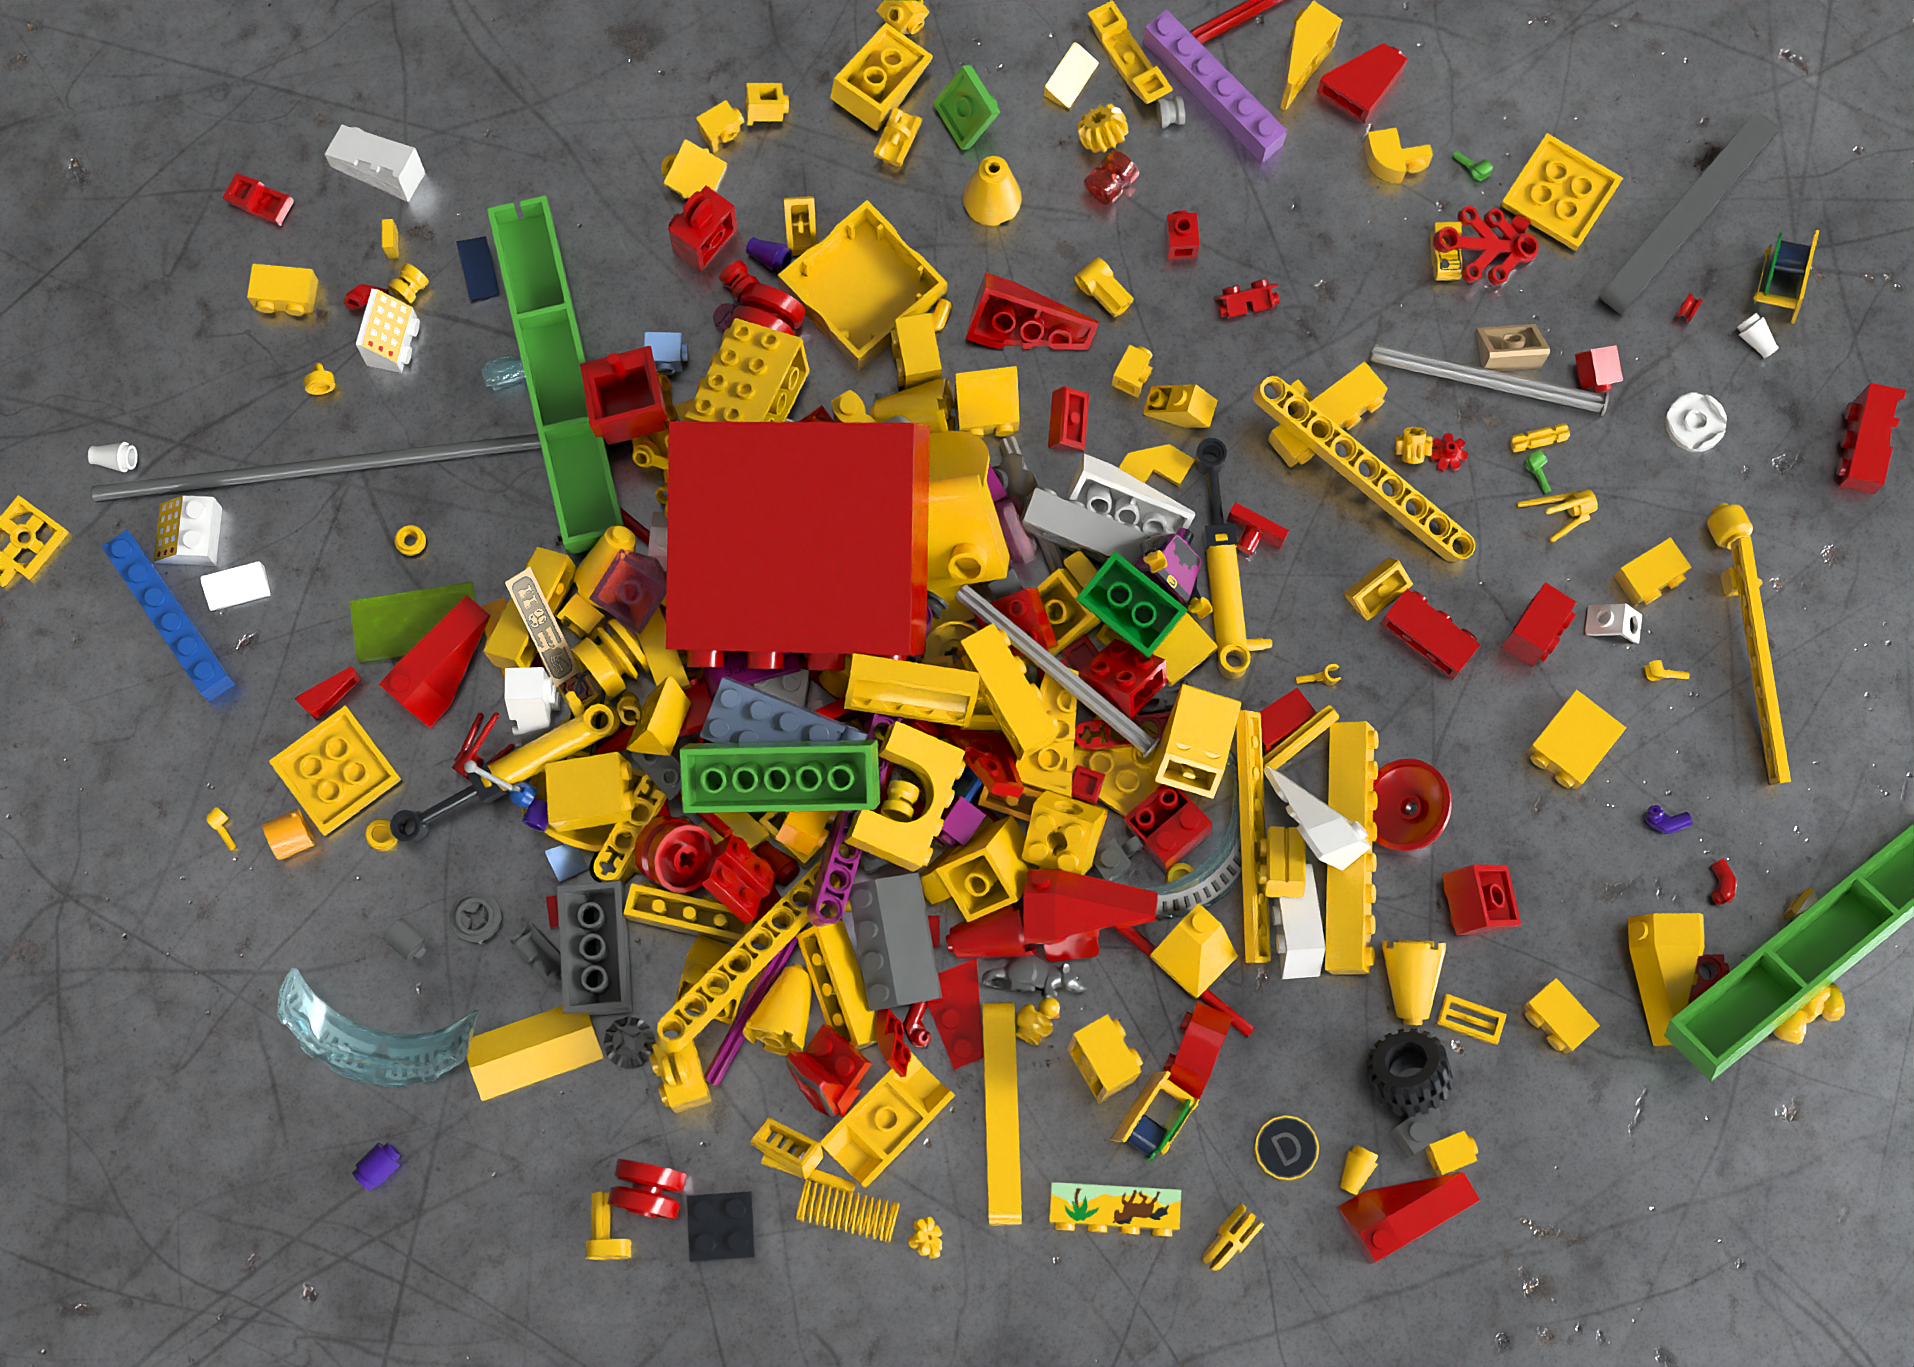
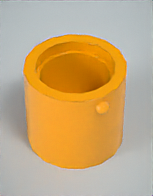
[262,808,315,861]

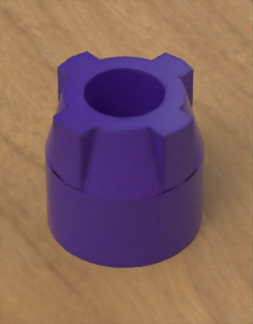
[522,798,548,832]

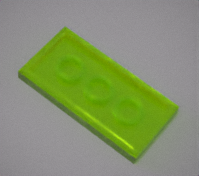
[350,581,481,662]

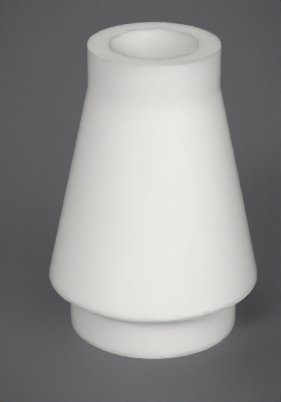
[1737,313,1779,359]
[88,442,137,472]

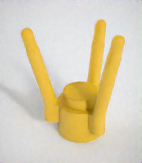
[1516,489,1598,542]

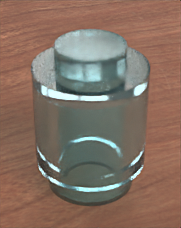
[481,355,526,391]

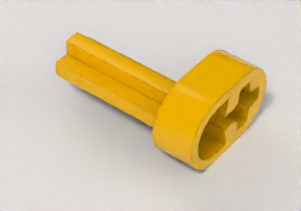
[586,1191,631,1260]

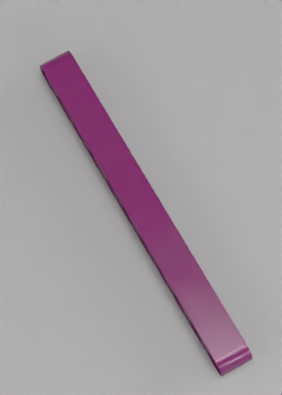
[807,605,932,927]

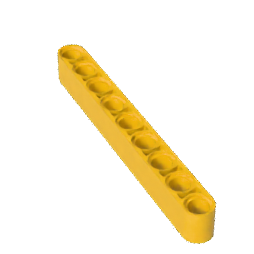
[1253,376,1475,563]
[656,844,849,1054]

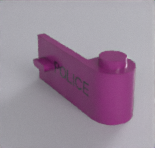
[703,652,801,703]

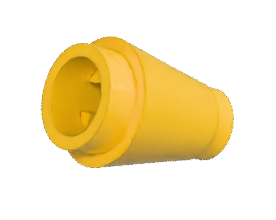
[1339,1144,1378,1195]

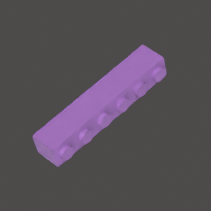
[1142,9,1287,163]

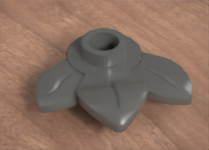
[992,453,1039,514]

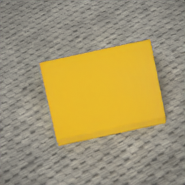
[626,676,691,756]

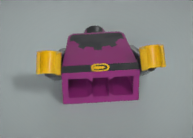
[1133,528,1213,619]

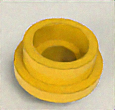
[395,525,426,556]

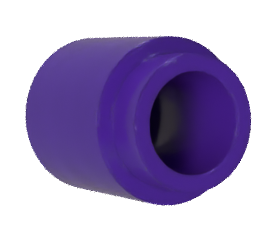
[352,1142,401,1191]

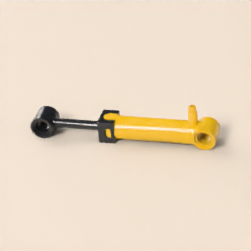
[1194,438,1272,680]
[390,691,620,842]

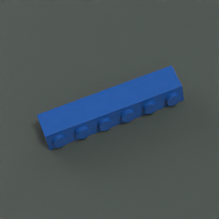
[101,530,235,702]

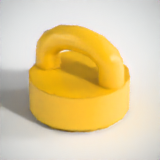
[303,362,335,395]

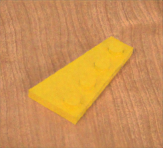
[1015,668,1079,798]

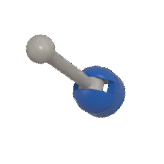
[464,760,537,810]

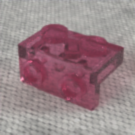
[994,496,1039,564]

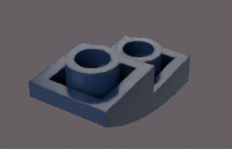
[456,236,500,300]

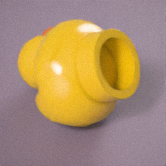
[1016,997,1060,1045]

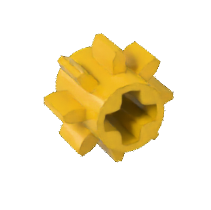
[1395,427,1433,464]

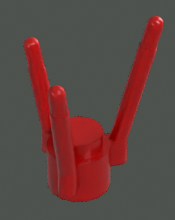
[451,712,515,781]

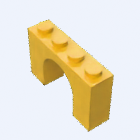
[844,721,966,872]

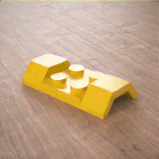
[820,1051,955,1189]

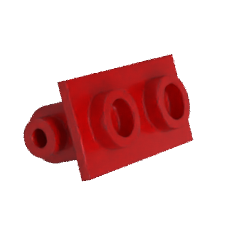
[1214,279,1279,319]

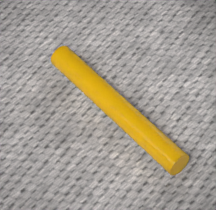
[761,1153,856,1194]

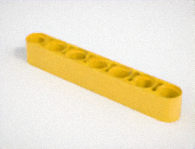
[982,1002,1022,1225]

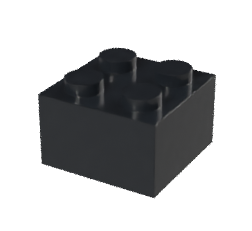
[687,1191,757,1264]

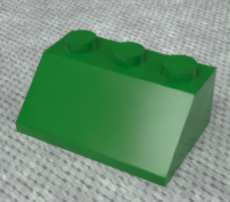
[1075,552,1188,658]

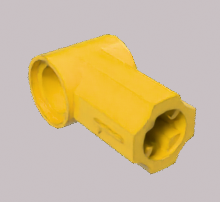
[1074,257,1134,318]

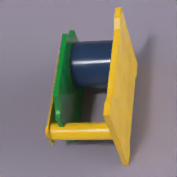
[1753,230,1820,324]
[1109,1071,1199,1161]

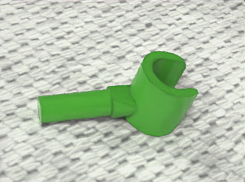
[1452,151,1493,181]
[1525,450,1551,494]

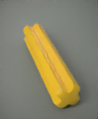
[1262,705,1339,770]

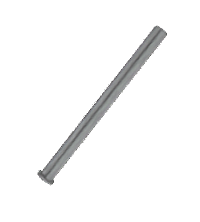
[1370,344,1609,416]
[955,585,1160,758]

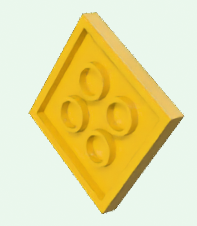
[1500,133,1623,251]
[269,705,401,836]
[1072,713,1162,817]

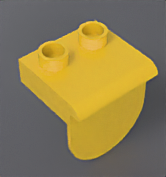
[927,431,1010,590]

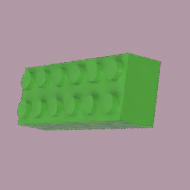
[680,740,880,813]

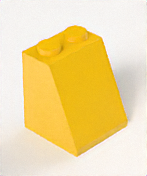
[936,815,1039,922]

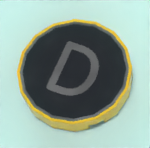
[1254,1116,1319,1181]

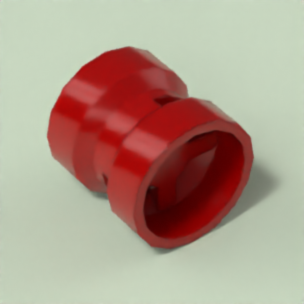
[719,260,760,303]

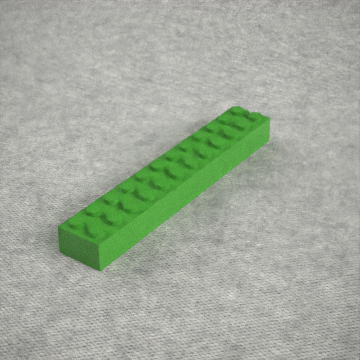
[487,195,625,555]
[1664,824,1914,1082]

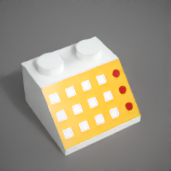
[356,289,420,373]
[153,496,222,566]

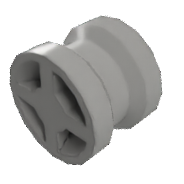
[1156,95,1185,128]

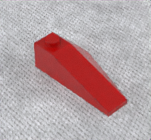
[966,272,1099,350]
[595,676,712,755]
[1337,1172,1480,1264]

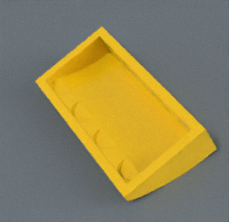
[844,653,980,727]

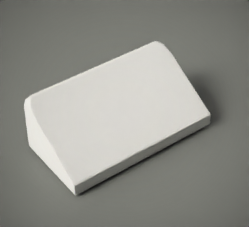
[200,562,271,611]

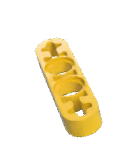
[593,773,667,882]

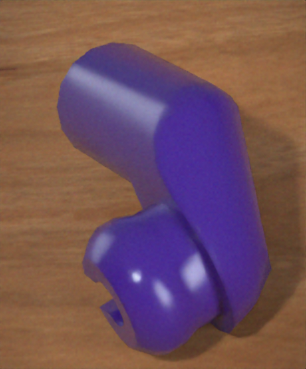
[1645,805,1693,834]

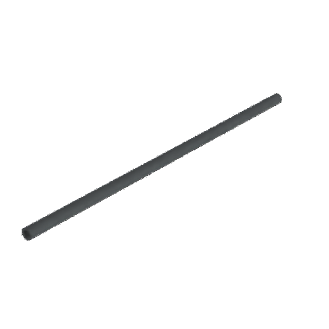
[91,433,541,501]

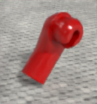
[344,284,389,310]
[1711,858,1737,906]
[903,1002,931,1047]

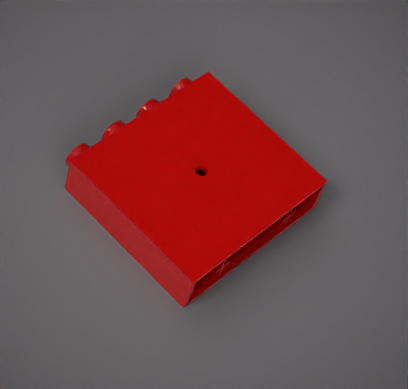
[666,421,930,671]

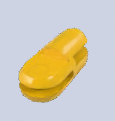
[1202,1203,1265,1271]

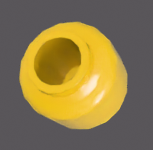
[1707,503,1753,550]

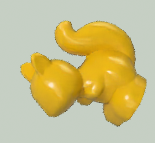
[1773,983,1844,1045]

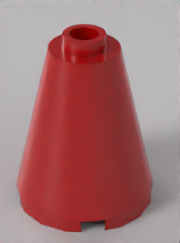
[945,897,1036,958]

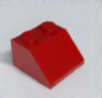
[1442,865,1522,935]

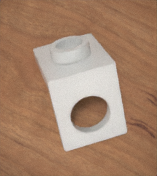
[1585,604,1642,644]

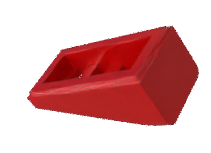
[294,666,361,721]

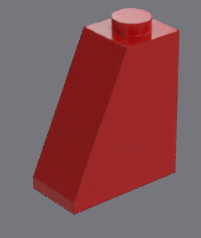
[1316,43,1408,124]

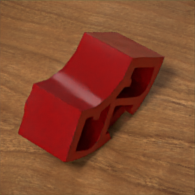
[1163,1002,1233,1100]

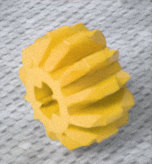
[1077,104,1129,153]

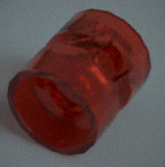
[1084,150,1140,207]

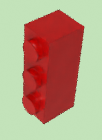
[1380,588,1481,680]

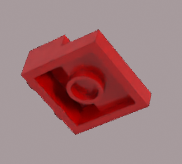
[701,833,776,925]

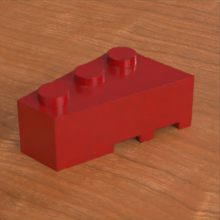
[1837,383,1907,494]

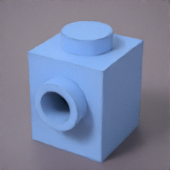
[644,332,689,375]

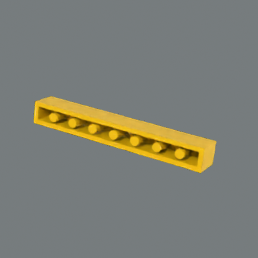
[1325,721,1379,975]

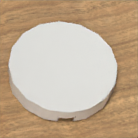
[1665,392,1727,452]

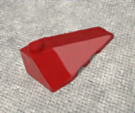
[378,595,490,728]
[1023,869,1159,944]

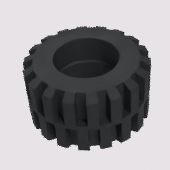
[1366,1028,1453,1117]

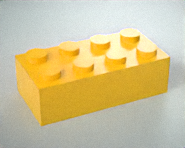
[957,623,1059,761]
[1067,1014,1143,1104]

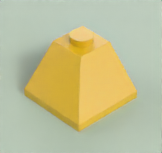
[1149,903,1238,1000]

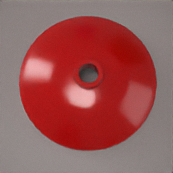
[1373,759,1452,852]

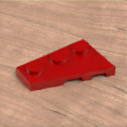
[942,724,1024,798]
[926,958,984,1071]

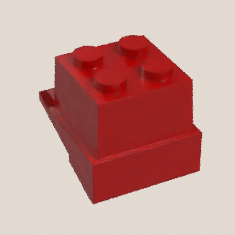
[580,345,668,445]

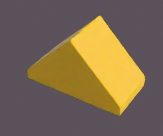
[784,196,817,256]

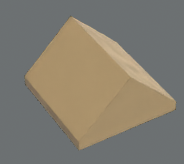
[1476,324,1550,372]

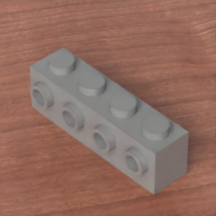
[1017,487,1148,565]

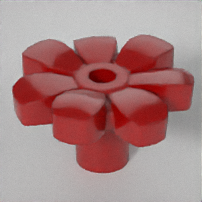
[1429,433,1468,471]

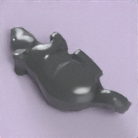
[982,956,1087,998]

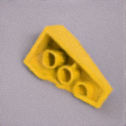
[1628,913,1705,1046]

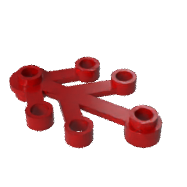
[1433,206,1539,285]

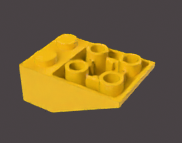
[1150,683,1241,799]

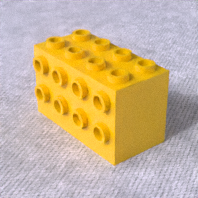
[684,318,810,422]

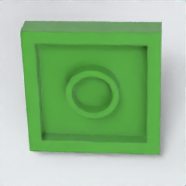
[933,65,1001,150]

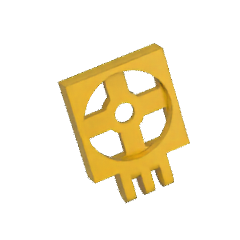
[0,495,69,587]

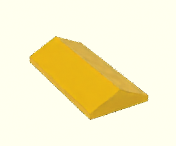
[465,1005,604,1101]

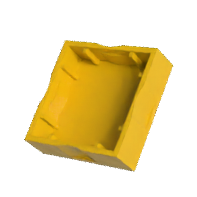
[778,200,948,371]

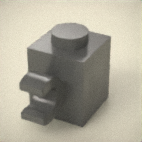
[1090,835,1144,882]

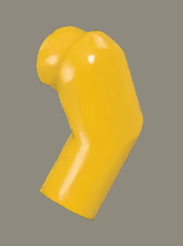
[931,298,953,332]

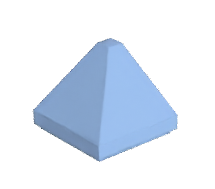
[545,844,589,883]

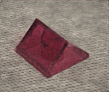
[589,549,667,634]

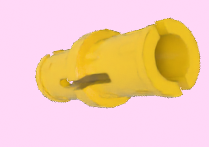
[617,691,642,725]

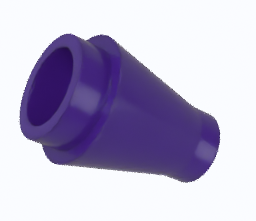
[746,237,792,272]

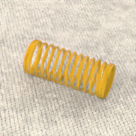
[796,1180,899,1243]

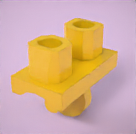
[874,108,922,167]

